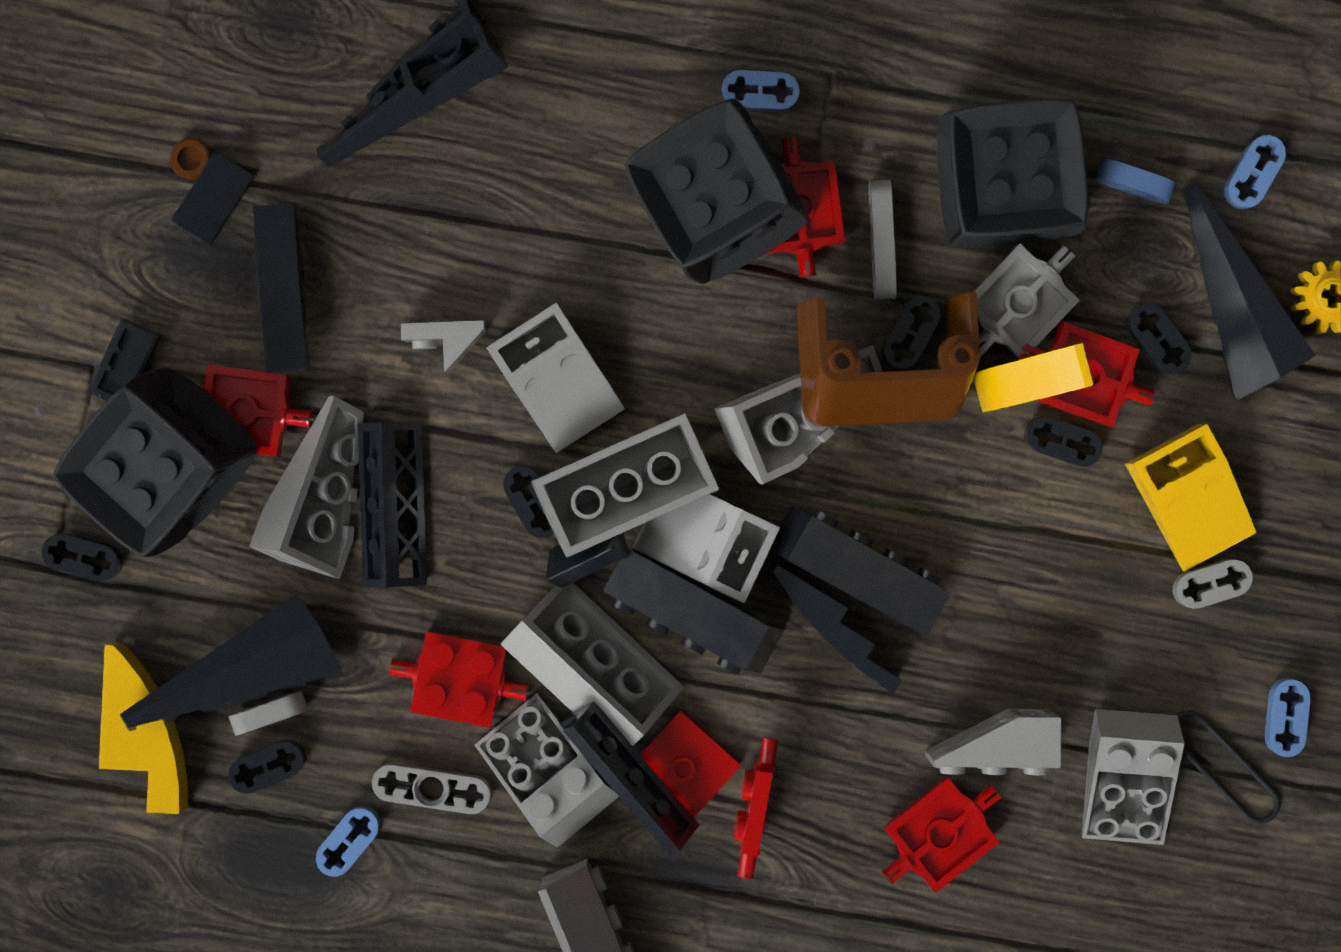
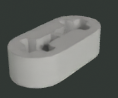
[1172,559,1253,609]
[228,690,308,736]

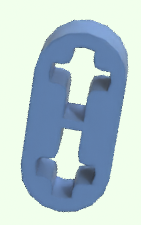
[721,70,800,112]
[1224,135,1286,210]
[1095,159,1176,204]
[1264,678,1310,757]
[316,806,381,877]

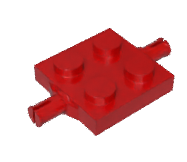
[765,136,845,278]
[1019,322,1155,427]
[202,365,314,457]
[389,632,529,728]
[733,737,779,879]
[881,776,1001,893]

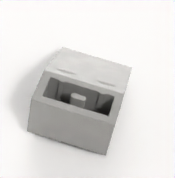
[486,303,625,453]
[632,494,780,603]
[475,693,619,848]
[926,709,1061,775]
[1082,709,1184,845]

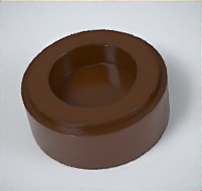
[170,138,213,181]

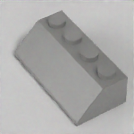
[531,413,719,558]
[501,583,684,746]
[538,859,634,952]

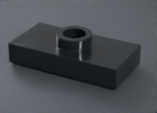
[87,318,162,401]

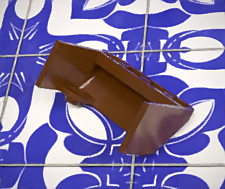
[796,292,980,427]

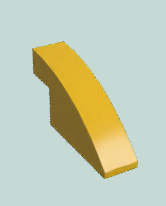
[973,343,1094,413]
[99,642,188,814]

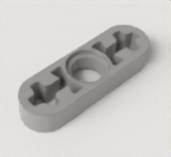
[868,180,897,300]
[372,762,492,814]

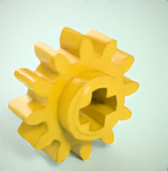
[1290,261,1341,334]

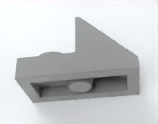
[401,320,487,373]

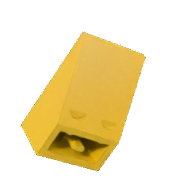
[1125,424,1257,572]

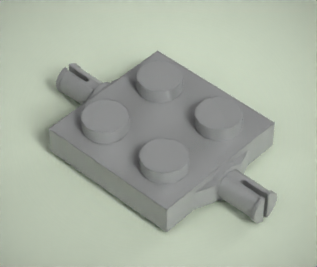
[974,244,1080,359]

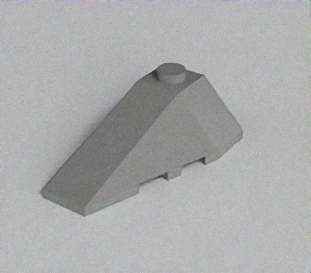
[714,345,883,484]
[249,396,364,579]

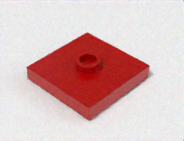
[640,709,741,818]

